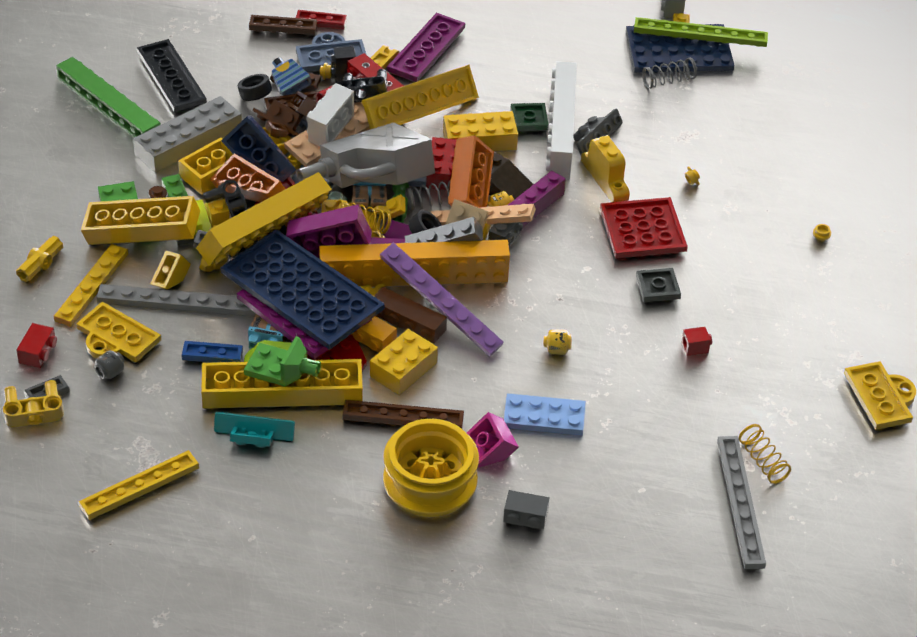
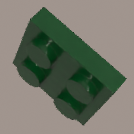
[510,103,549,132]

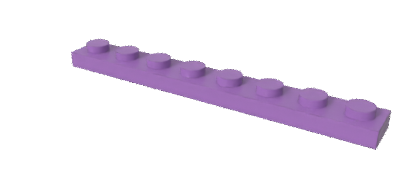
[380,242,504,357]

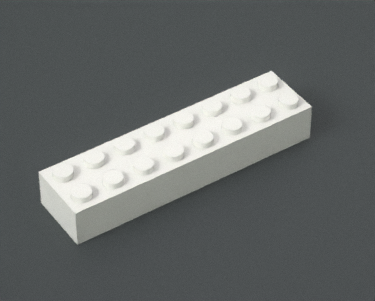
[546,61,577,180]

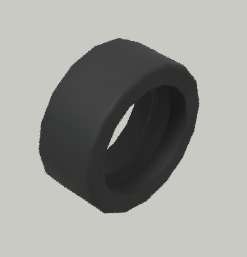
[237,74,272,101]
[409,210,442,234]

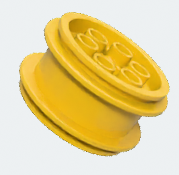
[383,419,479,517]

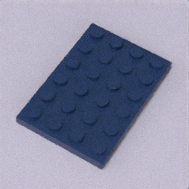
[626,24,735,73]

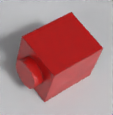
[681,326,713,356]

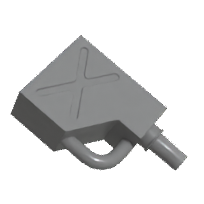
[296,123,435,188]

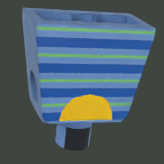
[271,57,312,96]

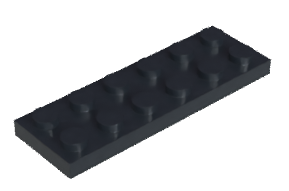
[137,39,207,113]

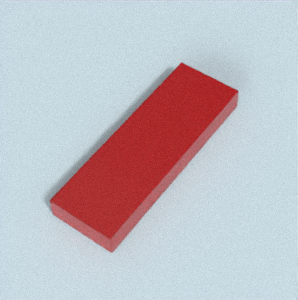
[296,10,347,30]

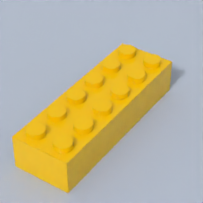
[81,196,200,245]

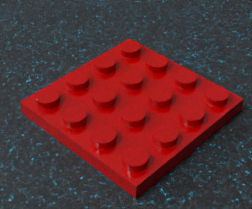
[600,197,688,258]

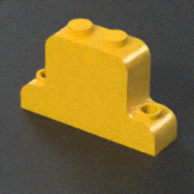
[581,135,630,202]

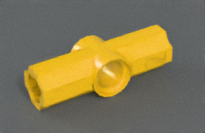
[16,235,64,282]

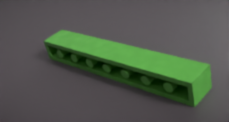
[56,56,161,138]

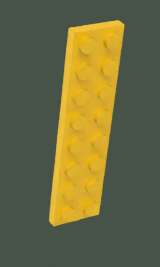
[362,64,479,130]

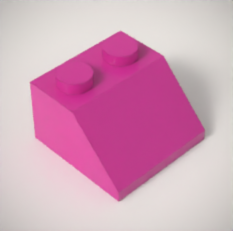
[467,412,519,468]

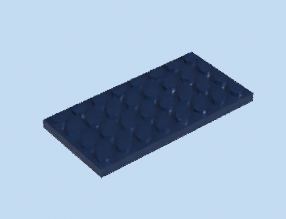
[221,229,385,350]

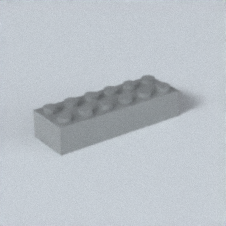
[133,96,242,173]

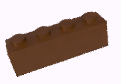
[374,287,447,344]

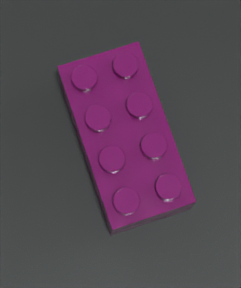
[286,204,372,258]

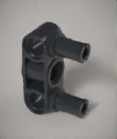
[337,69,388,103]
[203,179,248,217]

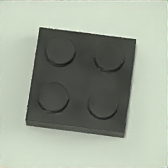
[636,268,681,302]

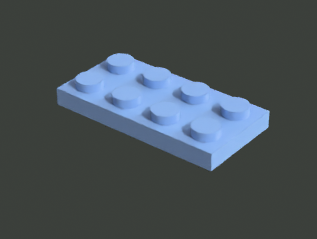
[504,393,586,436]

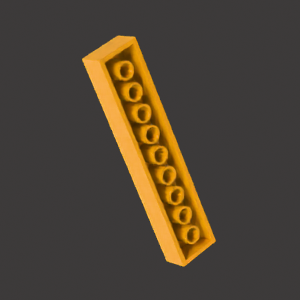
[319,240,510,287]

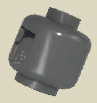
[94,350,124,380]

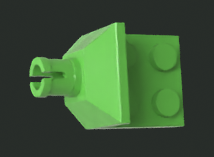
[244,336,321,386]

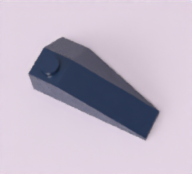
[221,116,296,182]

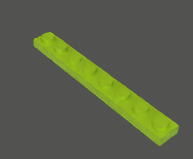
[634,17,768,47]

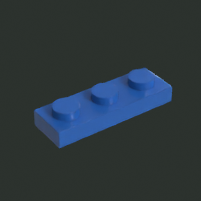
[182,341,243,363]

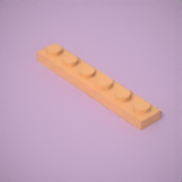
[430,204,536,225]

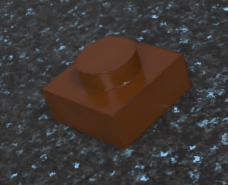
[265,121,288,138]

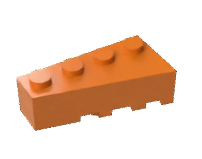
[210,153,285,203]

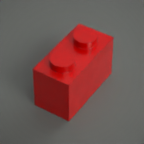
[16,323,57,368]

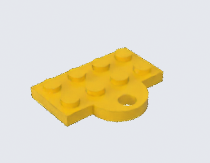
[76,302,161,363]
[844,361,916,430]

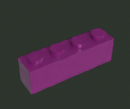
[508,170,566,227]

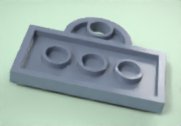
[296,32,367,72]

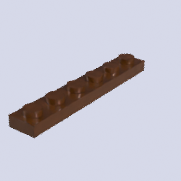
[342,400,464,429]

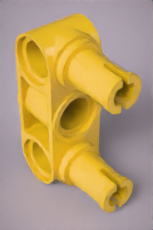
[3,380,64,427]

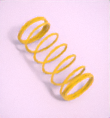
[333,199,391,234]
[738,424,791,484]

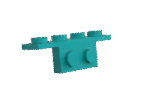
[214,412,295,448]

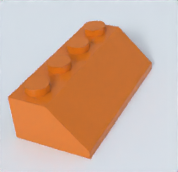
[448,135,494,208]

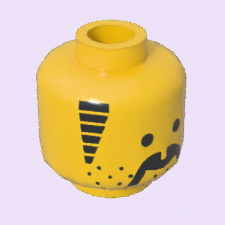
[543,329,572,355]

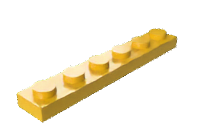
[54,244,128,327]
[78,450,199,520]

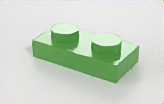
[162,174,188,197]

